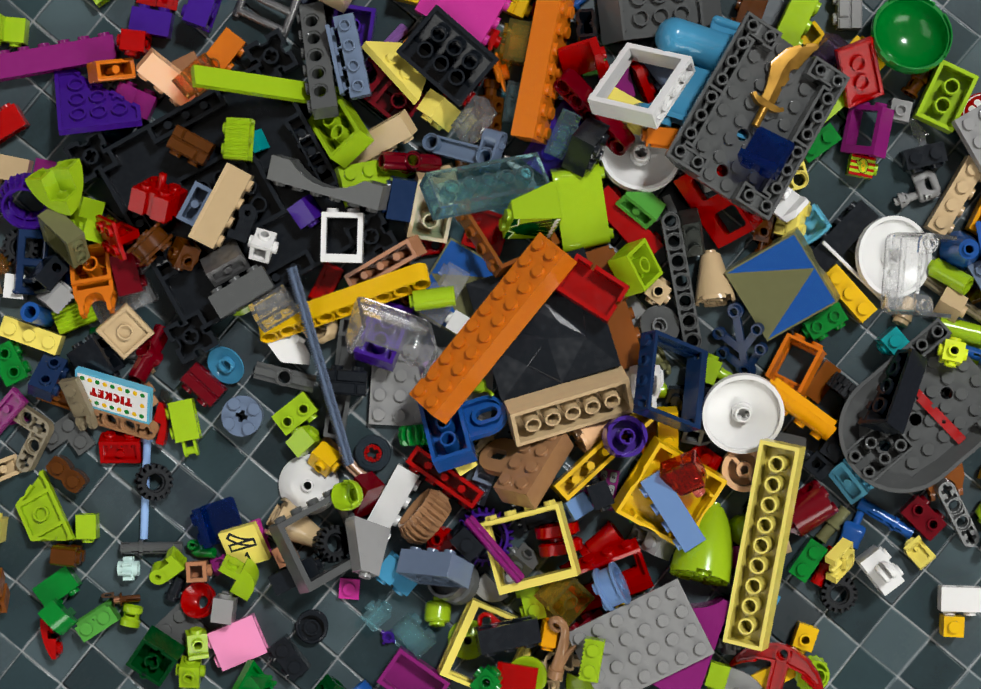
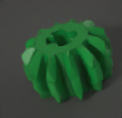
[398,424,428,446]

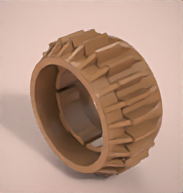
[398,489,452,545]

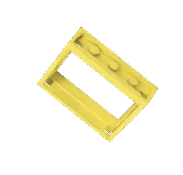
[480,499,581,595]
[437,597,531,688]

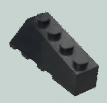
[857,348,929,435]

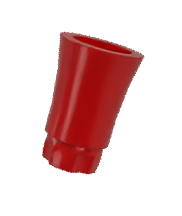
[579,520,625,557]

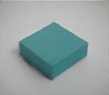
[253,129,270,153]

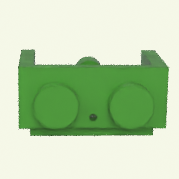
[75,599,122,643]

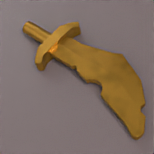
[750,43,819,128]

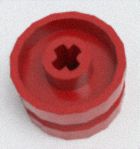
[535,520,584,557]

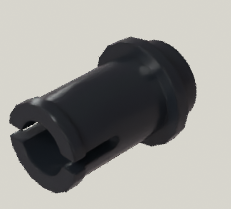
[165,575,186,603]

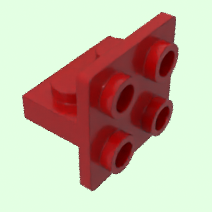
[95,214,140,261]

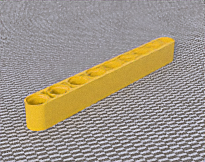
[257,263,431,343]

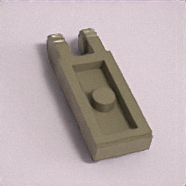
[58,376,98,431]

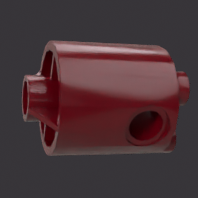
[790,479,839,537]

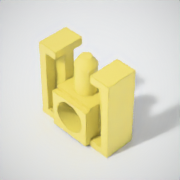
[825,537,855,584]

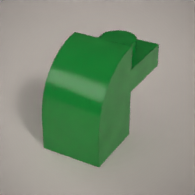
[37,597,78,635]

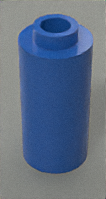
[20,302,55,328]

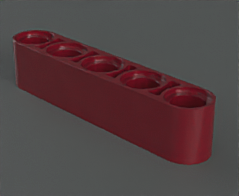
[554,68,635,156]

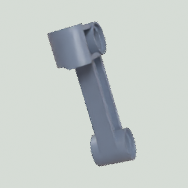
[422,128,508,170]

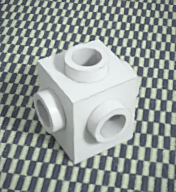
[248,228,279,264]

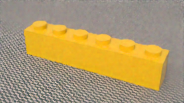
[550,405,654,502]

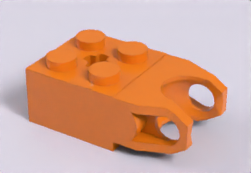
[70,243,118,319]

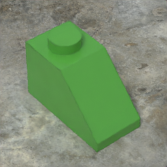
[615,192,666,229]

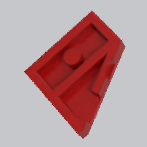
[629,61,656,103]

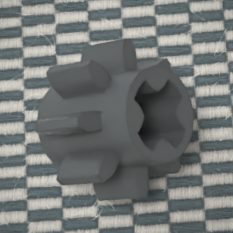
[717,632,742,655]

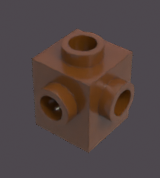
[166,236,201,271]

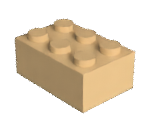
[404,172,459,243]

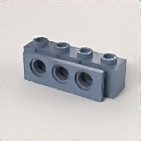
[325,12,372,100]

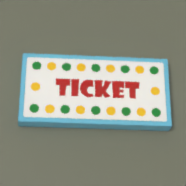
[75,366,153,425]

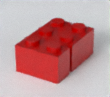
[555,253,630,324]

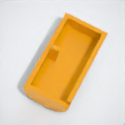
[766,377,837,441]

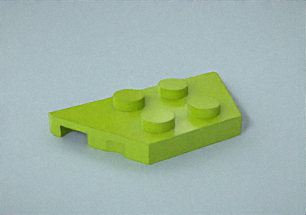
[15,470,76,542]

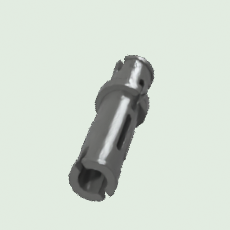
[120,540,183,556]

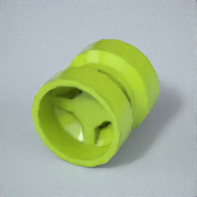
[119,603,144,628]

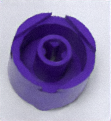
[602,415,648,458]

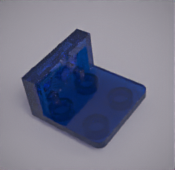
[737,127,795,181]
[190,496,243,549]

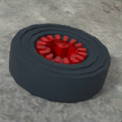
[355,435,391,471]

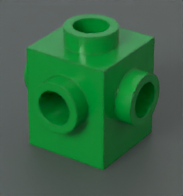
[469,664,503,689]

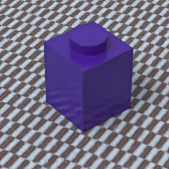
[287,194,323,229]

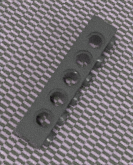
[296,1,339,120]

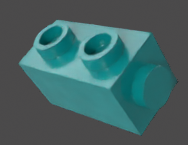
[874,326,910,355]

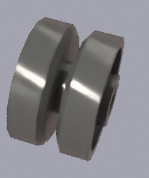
[427,567,480,605]

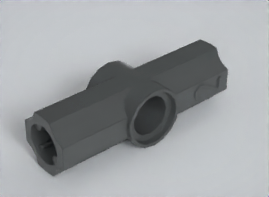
[253,361,317,393]

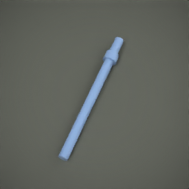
[140,431,153,539]

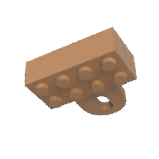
[479,433,574,510]

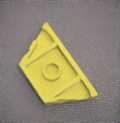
[361,41,426,105]

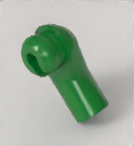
[187,539,217,558]

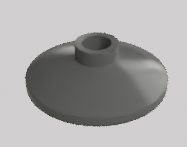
[640,305,680,338]

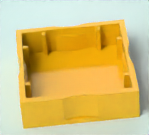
[611,436,728,545]

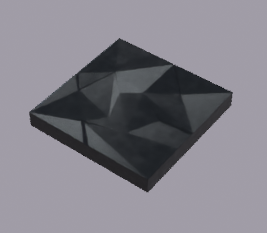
[466,247,621,403]

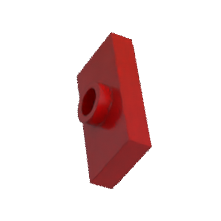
[308,262,345,299]

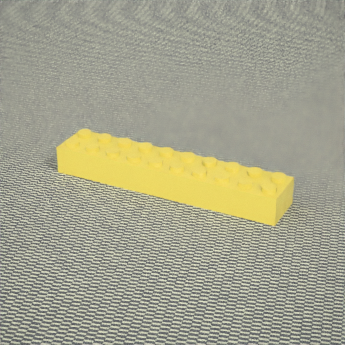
[722,438,806,652]

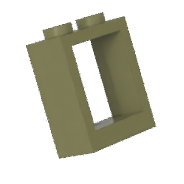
[37,208,90,269]

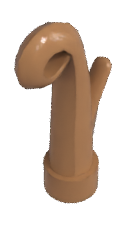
[547,616,577,681]

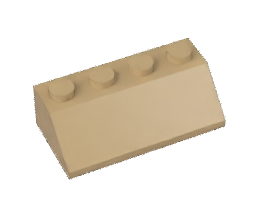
[188,162,255,250]

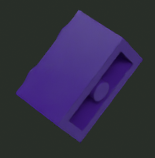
[128,4,175,40]

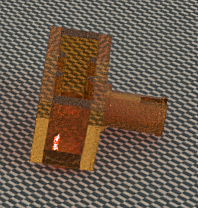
[172,52,220,99]

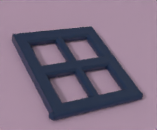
[12,229,72,295]

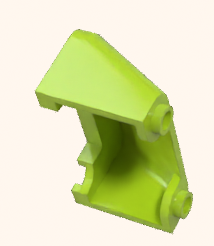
[550,162,614,253]

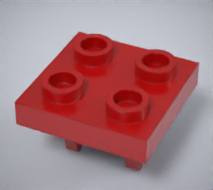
[461,207,505,257]

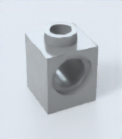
[887,98,913,124]

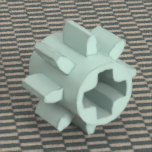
[117,556,140,581]

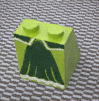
[499,182,562,239]

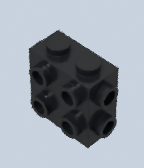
[66,332,126,377]

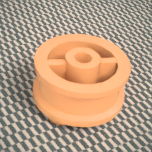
[720,451,758,492]

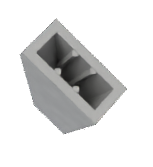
[345,516,391,580]

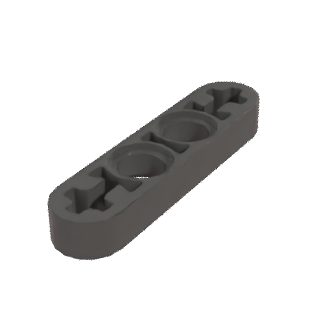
[934,478,980,547]

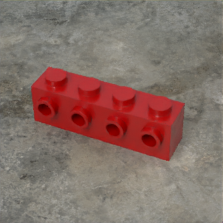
[406,445,486,510]

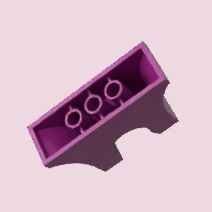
[653,595,730,689]

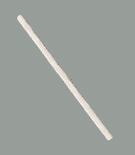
[822,241,890,308]

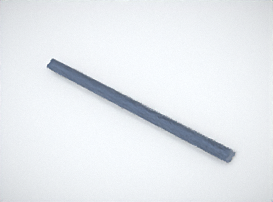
[286,266,354,466]

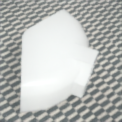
[267,334,310,365]

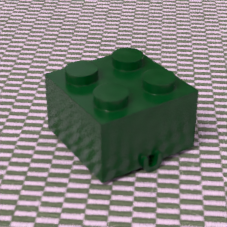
[126,625,186,687]

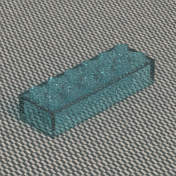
[419,152,550,221]

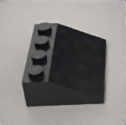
[396,4,499,107]

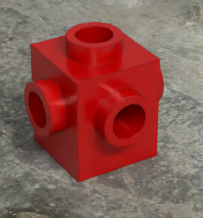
[426,526,456,552]

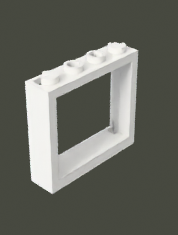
[587,42,696,129]

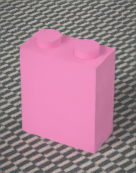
[207,613,269,671]

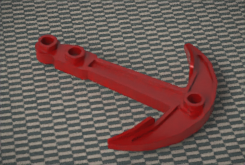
[729,642,824,689]

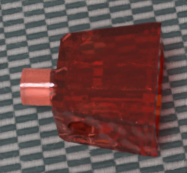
[659,449,707,498]

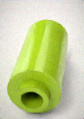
[927,258,974,295]
[409,285,456,311]

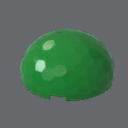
[871,0,953,74]

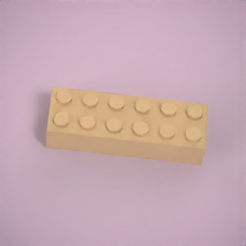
[504,366,634,447]

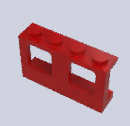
[673,165,763,249]
[559,537,654,615]

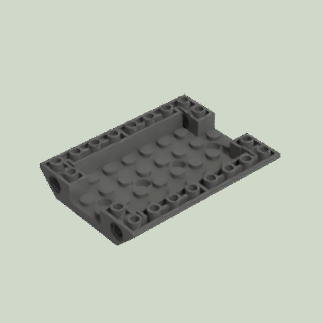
[665,11,850,220]

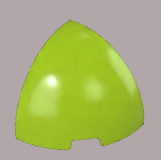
[25,158,84,216]

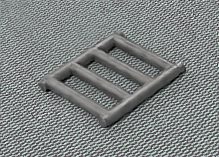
[233,0,301,39]

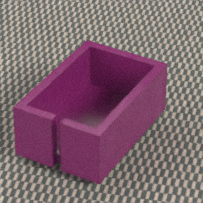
[377,645,451,689]

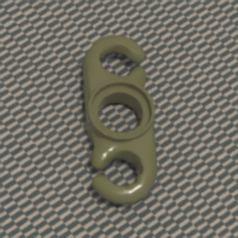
[655,346,671,375]

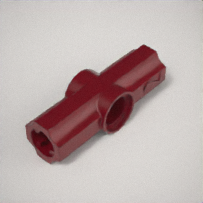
[378,151,442,174]
[128,324,168,385]

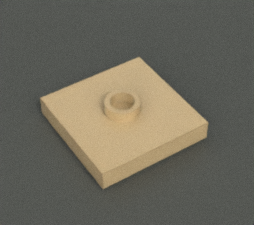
[96,302,154,360]

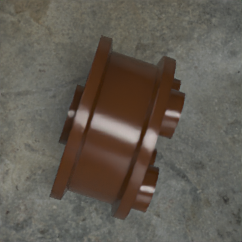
[126,222,174,267]

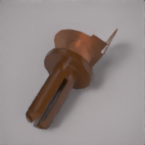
[101,592,141,608]

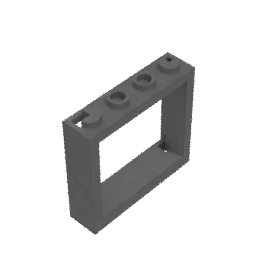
[268,489,355,594]

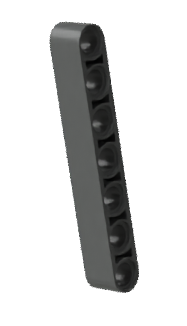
[660,210,702,347]

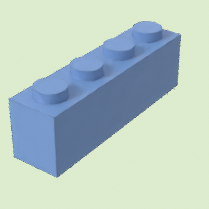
[639,469,706,553]

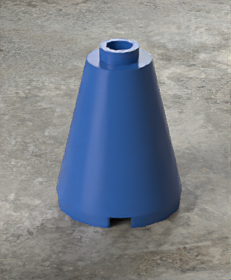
[939,231,980,271]

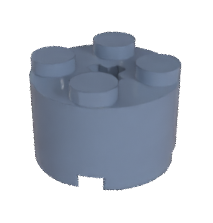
[221,395,265,437]

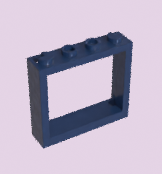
[633,330,708,432]

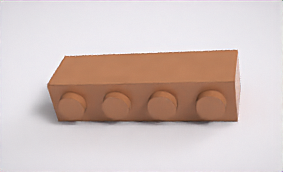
[344,234,427,287]

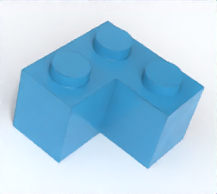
[375,550,417,597]

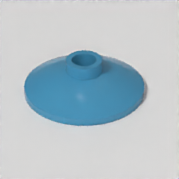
[207,346,244,384]

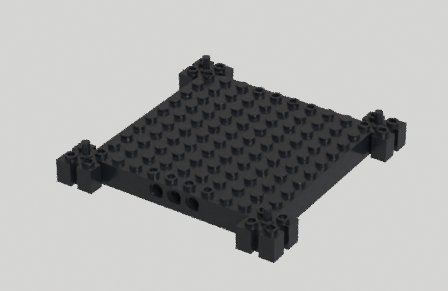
[63,28,399,364]

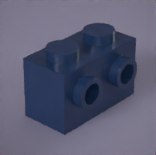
[381,176,417,222]
[28,352,70,402]

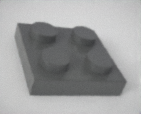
[155,602,210,659]

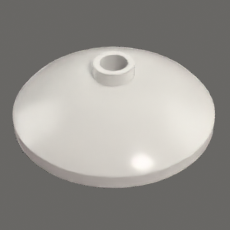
[278,454,339,515]

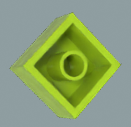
[607,238,663,297]

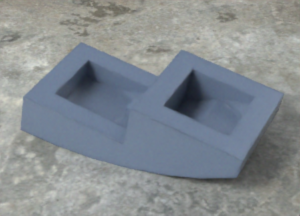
[472,462,495,508]

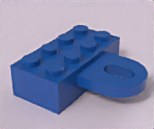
[418,395,507,473]

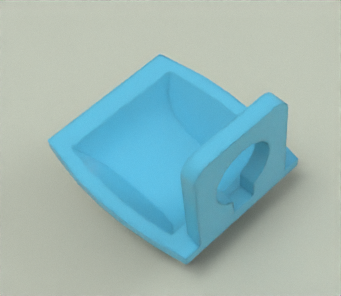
[804,203,832,244]

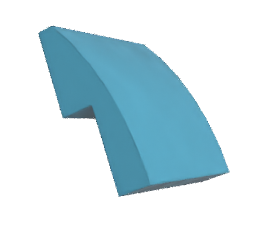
[828,458,874,505]

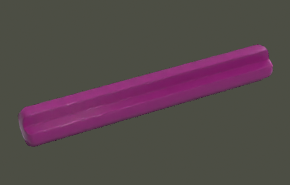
[464,515,525,583]

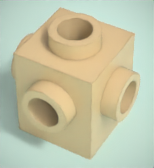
[643,276,673,306]

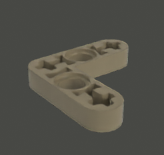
[13,405,54,472]

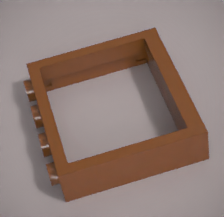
[453,177,561,278]

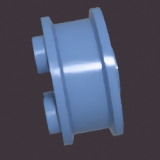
[591,561,631,611]

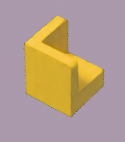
[800,20,829,49]

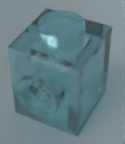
[360,599,393,632]

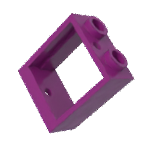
[840,102,895,159]

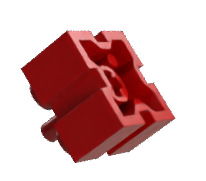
[128,172,188,224]

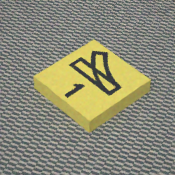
[218,521,271,564]

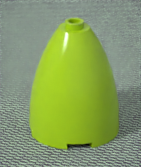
[669,502,733,586]

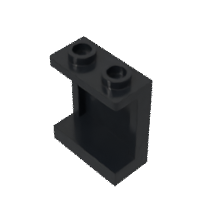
[511,477,563,532]

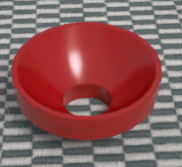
[181,582,216,619]

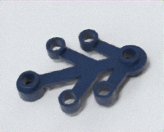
[712,301,768,374]

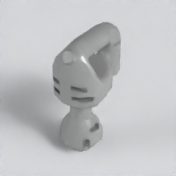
[893,170,941,209]

